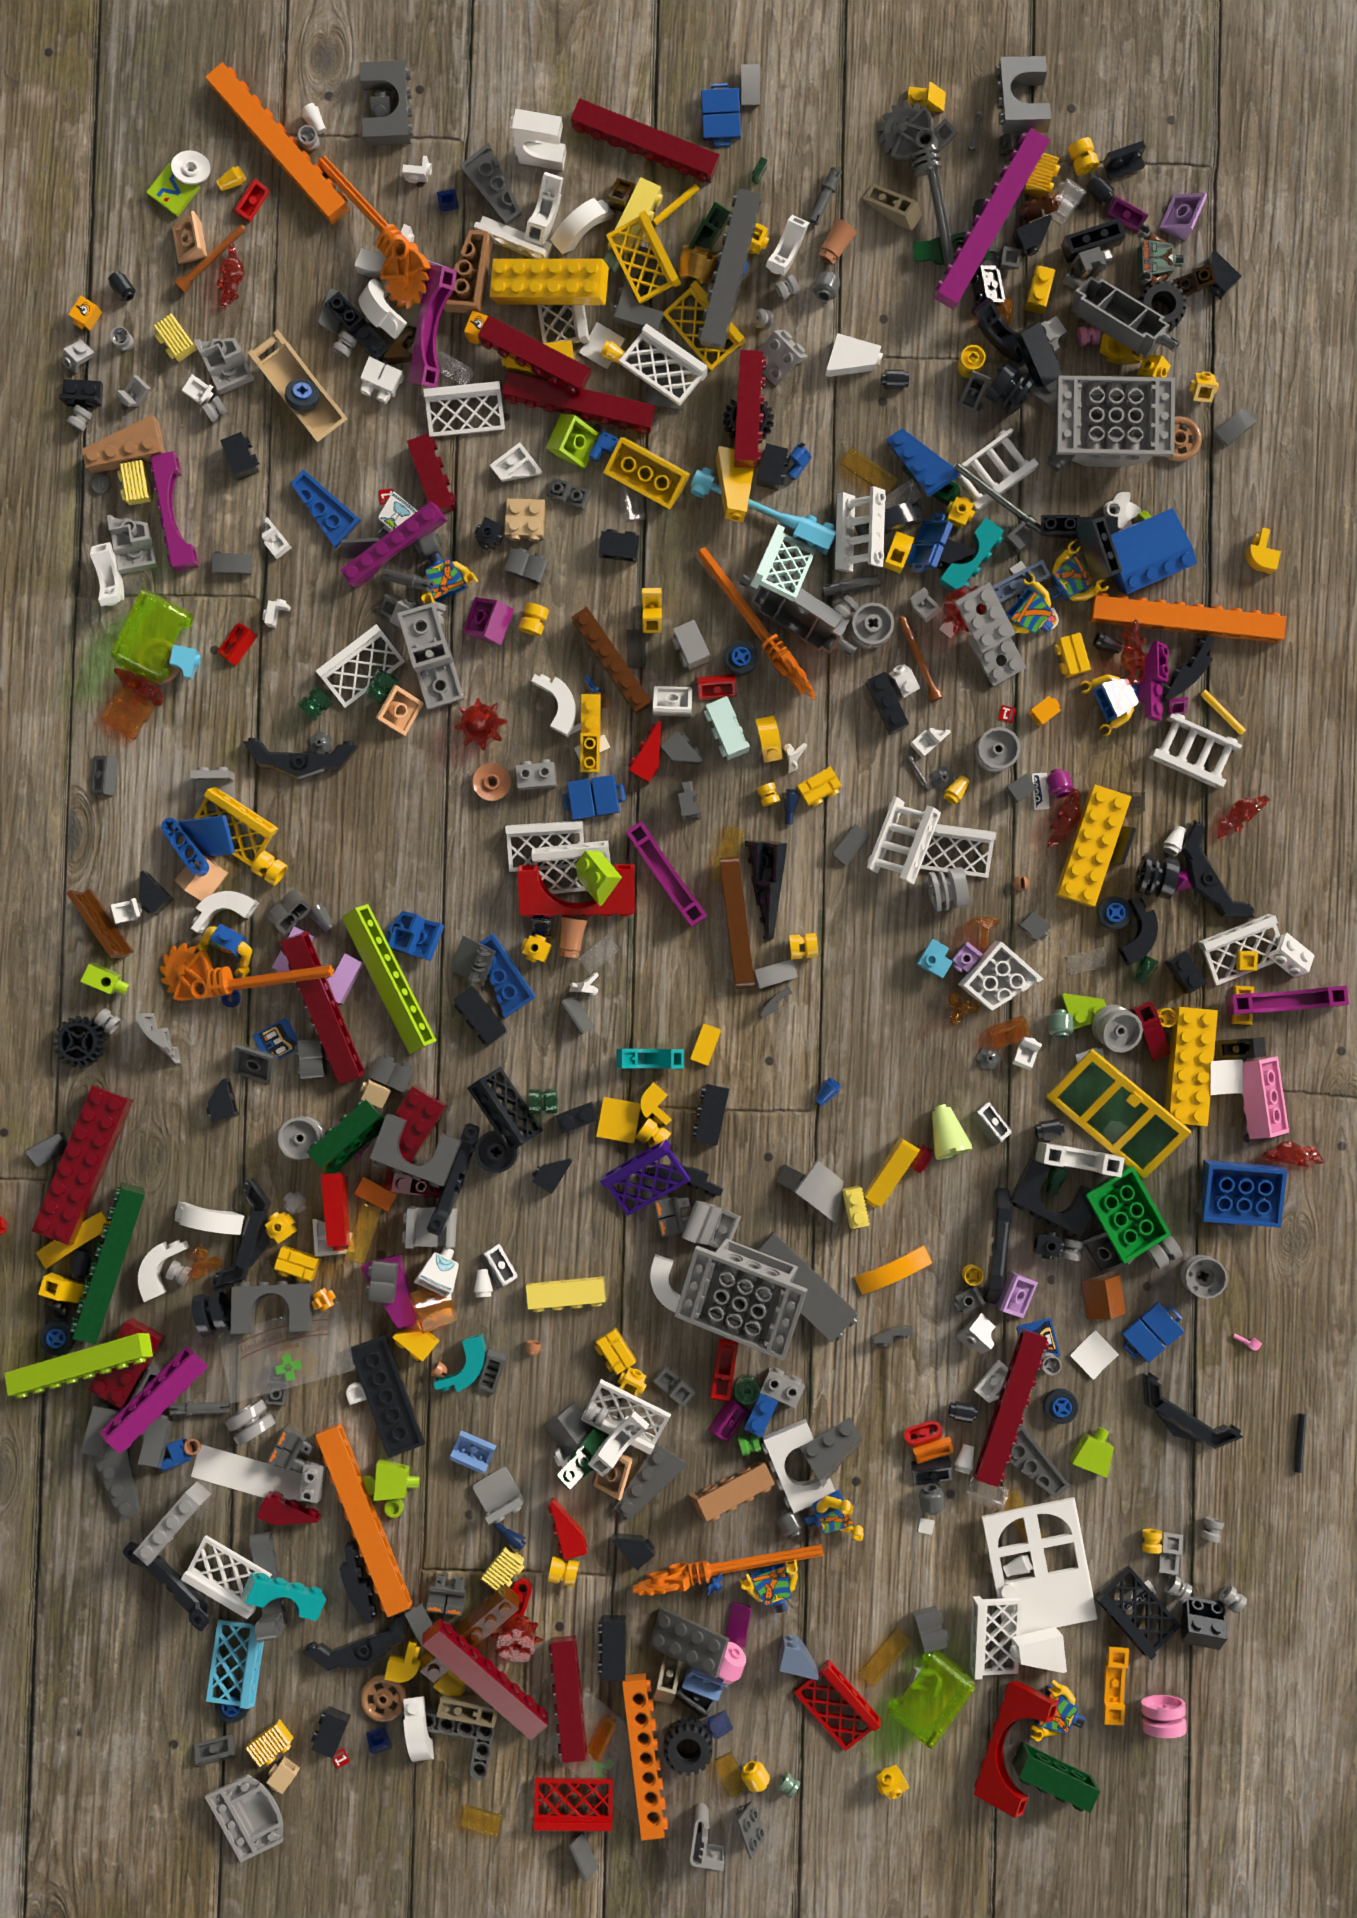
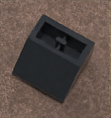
[1180,1596,1227,1650]

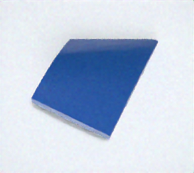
[179,815,235,856]
[384,911,444,961]

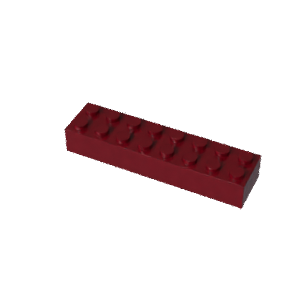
[32,1085,134,1245]

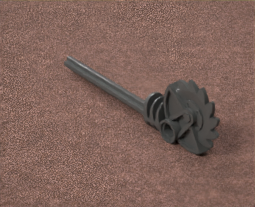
[877,101,956,269]

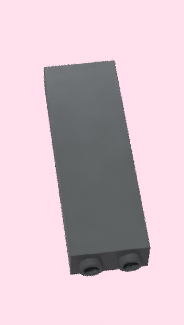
[756,1232,859,1342]

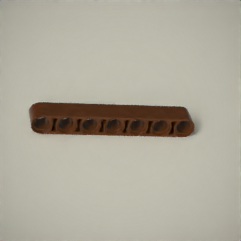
[719,856,755,989]

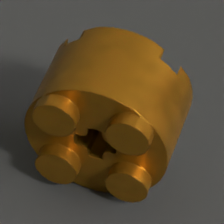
[677,245,719,284]

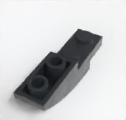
[325,291,390,361]
[1040,515,1118,539]
[1161,635,1216,703]
[647,1164,723,1198]
[340,1541,377,1623]

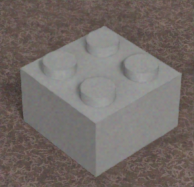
[671,620,710,671]

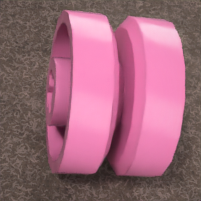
[1141,1695,1187,1738]

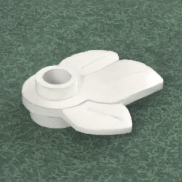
[1103,492,1141,529]

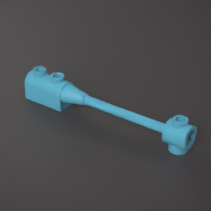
[690,467,836,555]

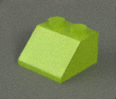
[546,414,599,469]
[575,851,622,906]

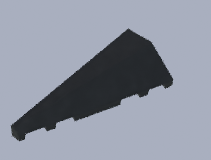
[745,840,788,940]

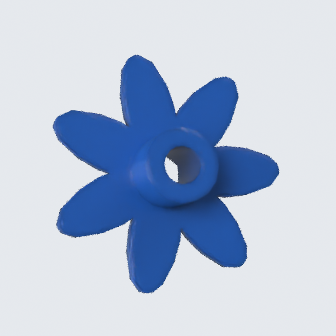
[706,1573,723,1596]

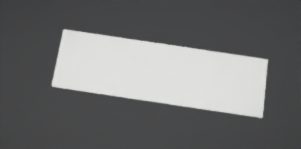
[191,1444,302,1501]

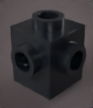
[474,517,504,550]
[1033,1231,1064,1260]

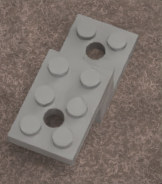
[954,582,1026,687]
[397,602,464,710]

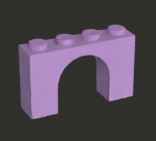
[272,927,364,1004]

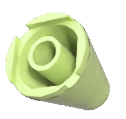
[932,1104,973,1160]

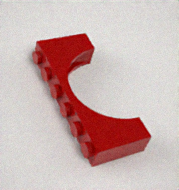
[518,864,635,917]
[974,1680,1059,1818]

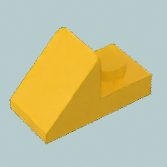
[907,82,946,113]

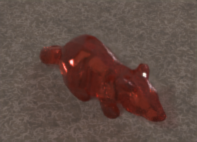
[217,243,245,308]
[1120,619,1147,684]
[114,668,164,707]
[1047,788,1082,847]
[1218,795,1270,839]
[1262,1141,1325,1167]

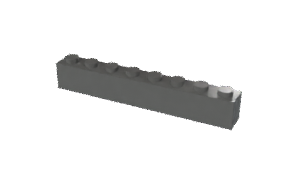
[698,189,762,351]

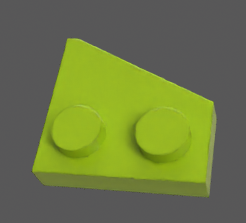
[1061,993,1106,1029]

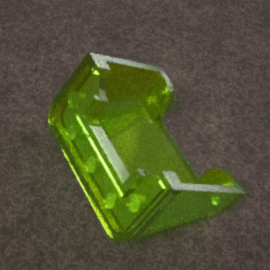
[112,589,193,683]
[888,1650,975,1749]

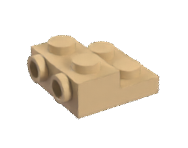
[505,499,545,542]

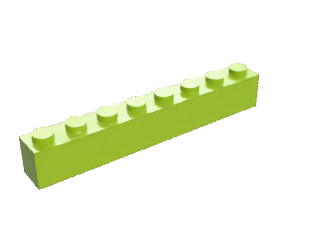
[341,904,437,1054]
[4,1333,153,1399]

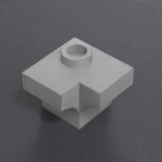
[1041,316,1067,355]
[956,1313,995,1354]

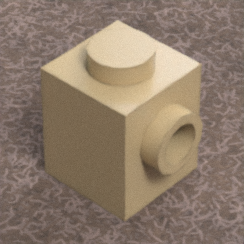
[359,1077,390,1108]
[267,1756,300,1794]

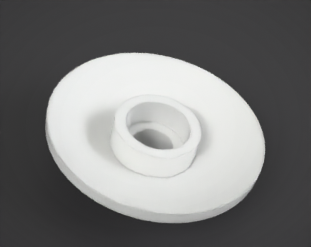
[171,151,210,184]

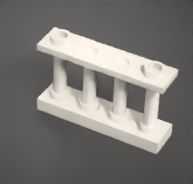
[953,428,1039,514]
[835,486,886,573]
[1149,713,1242,789]
[867,796,941,884]

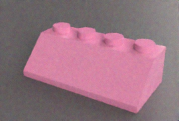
[1241,1056,1289,1139]

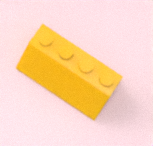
[603,437,691,509]

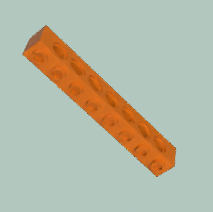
[622,1673,668,1841]

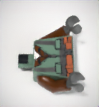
[1137,224,1184,286]

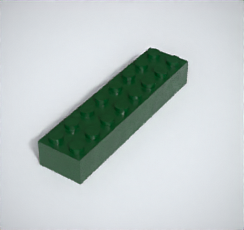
[70,1182,145,1344]

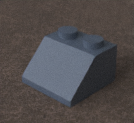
[778,1634,819,1680]

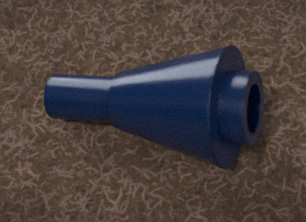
[782,789,801,825]
[494,1522,526,1553]

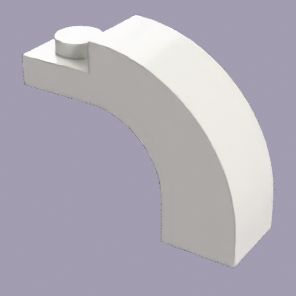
[524,172,563,245]
[550,198,614,254]
[765,215,809,276]
[354,224,414,278]
[359,278,407,339]
[90,542,124,606]
[531,674,576,737]
[191,891,259,933]
[174,1202,244,1235]
[138,1240,190,1302]
[650,1254,681,1313]
[588,1411,649,1477]
[403,1696,434,1762]

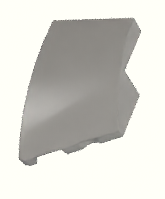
[194,338,255,395]
[107,515,158,574]
[136,1013,181,1065]
[794,1160,844,1223]

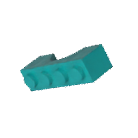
[938,518,1004,596]
[241,1573,326,1621]

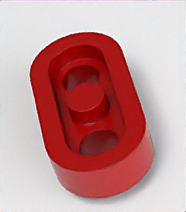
[904,1421,943,1447]
[511,1578,532,1618]

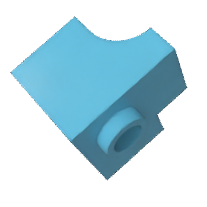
[170,645,201,680]
[916,939,953,978]

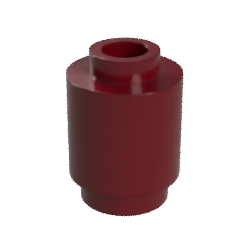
[909,1144,935,1174]

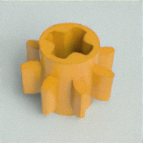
[311,1288,336,1312]

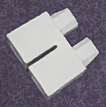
[360,357,405,404]

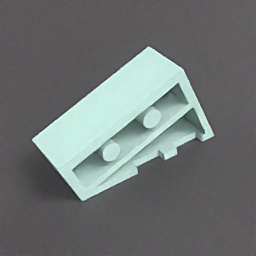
[704,696,750,760]

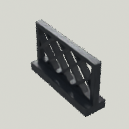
[467,1067,543,1153]
[1093,1566,1181,1660]

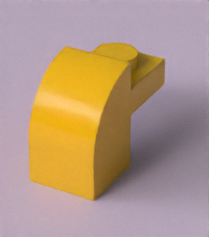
[1099,333,1143,365]
[1245,528,1281,574]
[642,588,662,633]
[755,715,783,763]
[641,1082,672,1126]
[384,1638,420,1683]

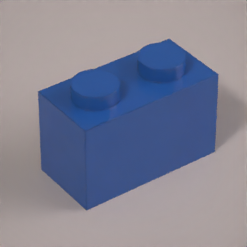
[744,1390,778,1437]

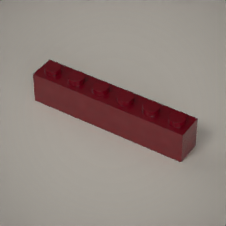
[478,315,591,395]
[734,350,767,468]
[548,1635,588,1763]

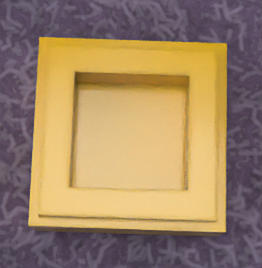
[1236,951,1258,971]

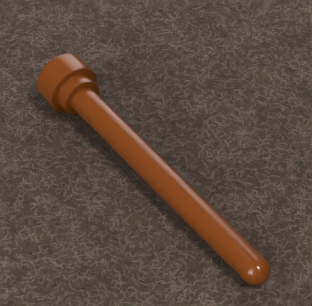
[174,225,246,294]
[899,616,944,703]

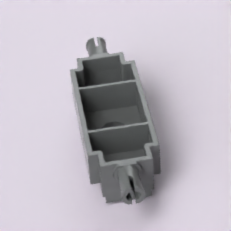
[1062,273,1181,360]
[739,573,857,658]

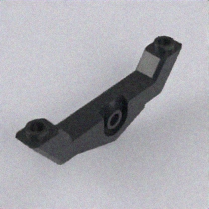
[243,738,359,780]
[1181,820,1255,919]
[427,1123,480,1236]
[213,1178,271,1289]
[983,1187,1012,1304]
[1142,1372,1243,1449]
[123,1542,209,1631]
[302,1610,409,1671]

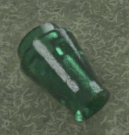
[1134,955,1159,985]
[1046,1165,1068,1195]

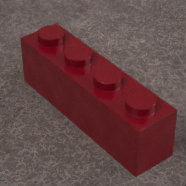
[407,434,457,514]

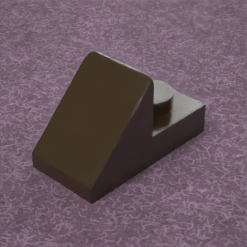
[606,178,635,212]
[383,326,415,365]

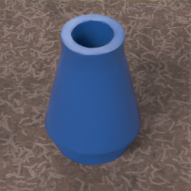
[815,1077,841,1106]

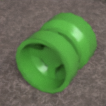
[738,1433,762,1456]

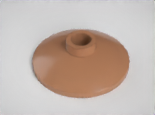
[473,763,511,801]

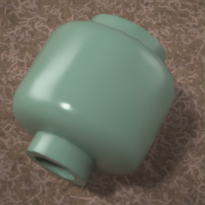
[1048,1009,1073,1039]

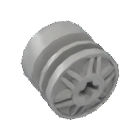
[927,867,969,912]
[1180,1254,1228,1299]

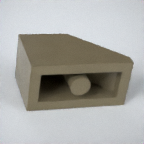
[653,1654,682,1705]

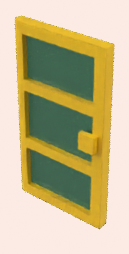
[1046,1049,1191,1180]

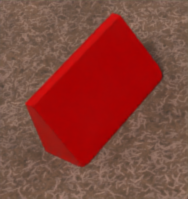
[232,178,270,222]
[217,622,257,666]
[697,674,737,700]

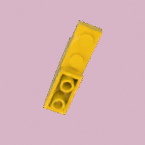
[580,694,601,772]

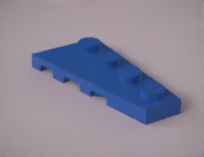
[886,428,961,497]
[291,469,361,549]
[480,934,536,1019]

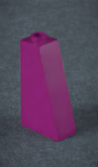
[360,1253,419,1330]

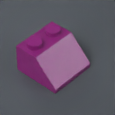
[462,597,514,645]

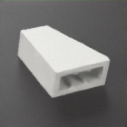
[825,333,883,377]
[1010,1627,1067,1673]

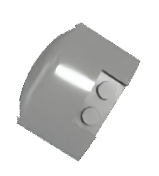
[205,1774,284,1863]

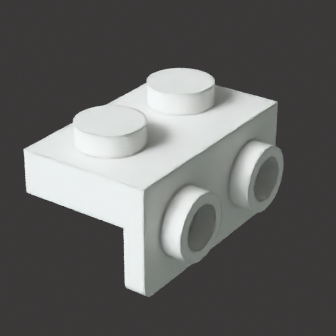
[1268,933,1314,978]

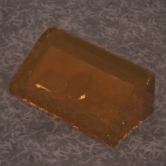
[987,1016,1031,1050]
[587,1715,616,1763]

